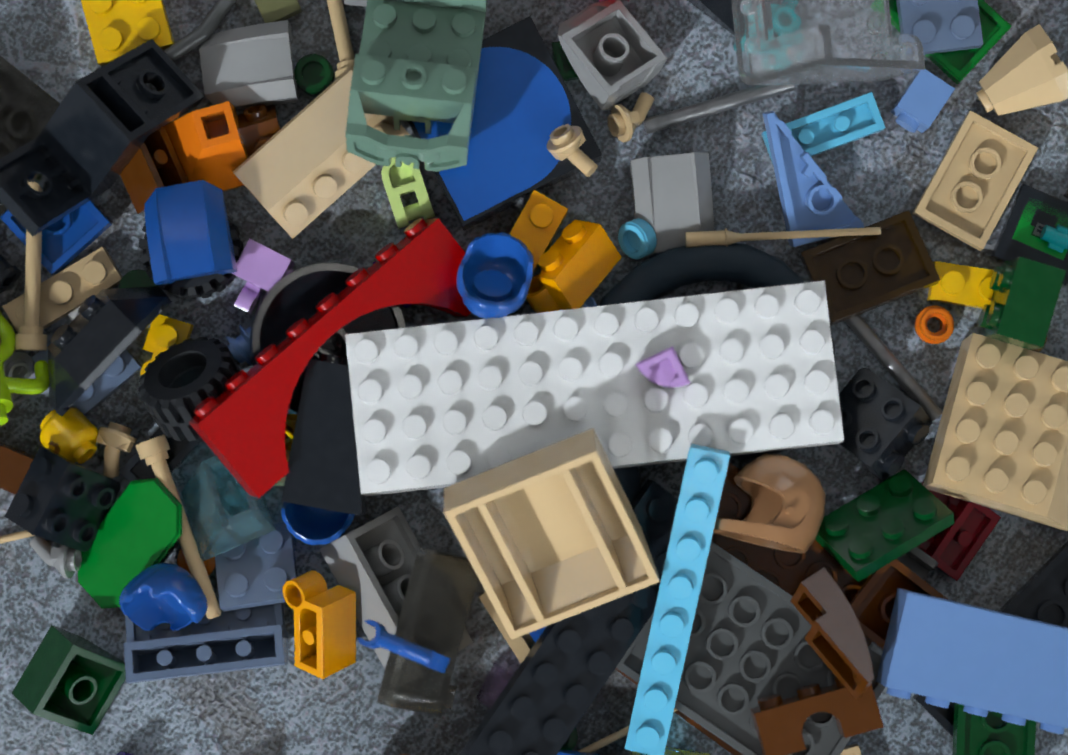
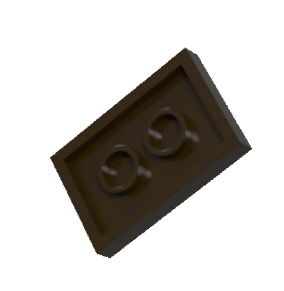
[800,210,940,326]

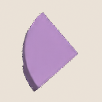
[636,346,691,388]

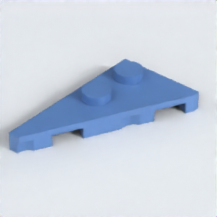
[763,111,864,247]

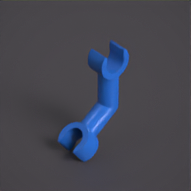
[357,620,450,674]

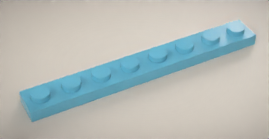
[625,443,730,755]

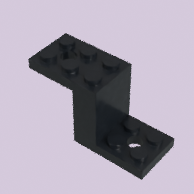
[0,39,205,236]

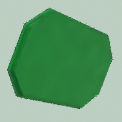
[78,478,182,609]

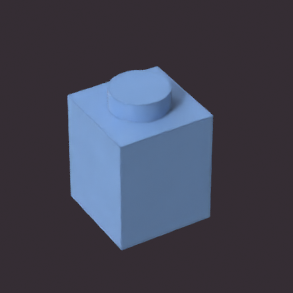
[890,67,955,133]

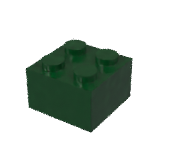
[978,256,1066,350]

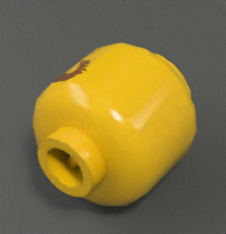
[40,407,98,464]

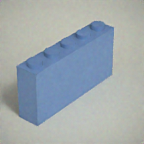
[876,588,1068,735]

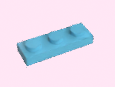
[761,92,886,164]

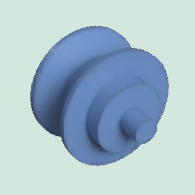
[225,324,253,366]

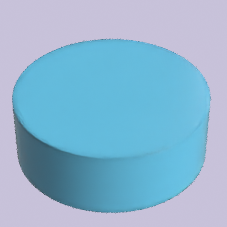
[618,218,657,259]

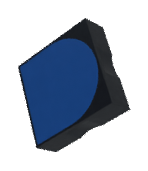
[407,16,602,231]

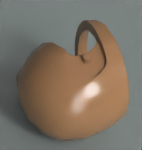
[713,453,826,554]

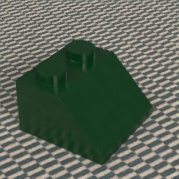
[12,625,126,735]

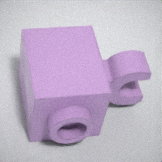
[232,238,295,314]

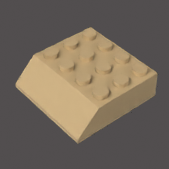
[923,333,1068,532]
[444,428,660,640]

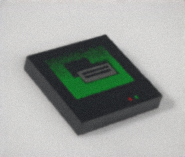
[991,184,1068,286]

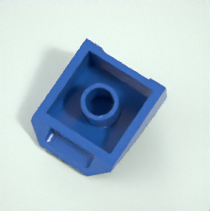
[144,180,238,286]

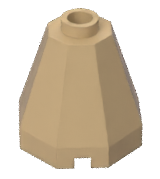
[976,24,1068,116]

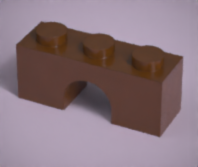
[750,677,884,755]

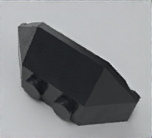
[48,286,172,416]

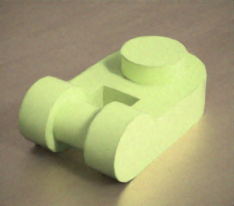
[381,157,435,229]

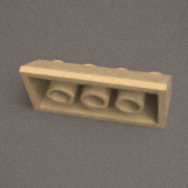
[233,68,410,239]

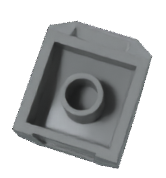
[557,0,667,110]
[199,20,300,109]
[629,152,714,253]

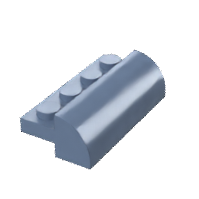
[124,595,289,684]

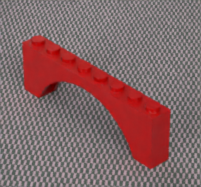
[189,217,471,498]

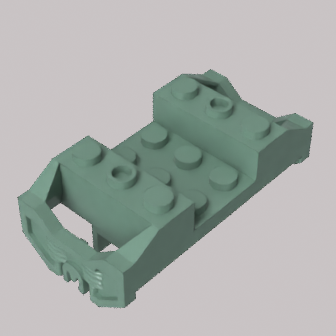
[345,0,488,172]

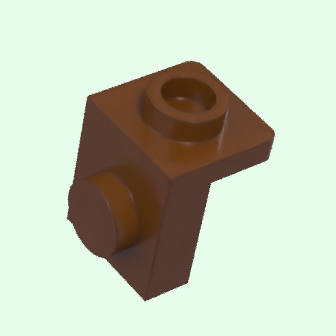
[238,104,281,157]

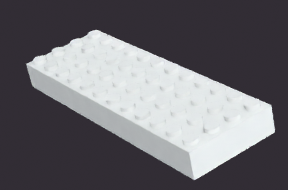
[345,281,844,496]

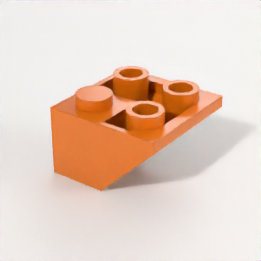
[164,101,248,192]

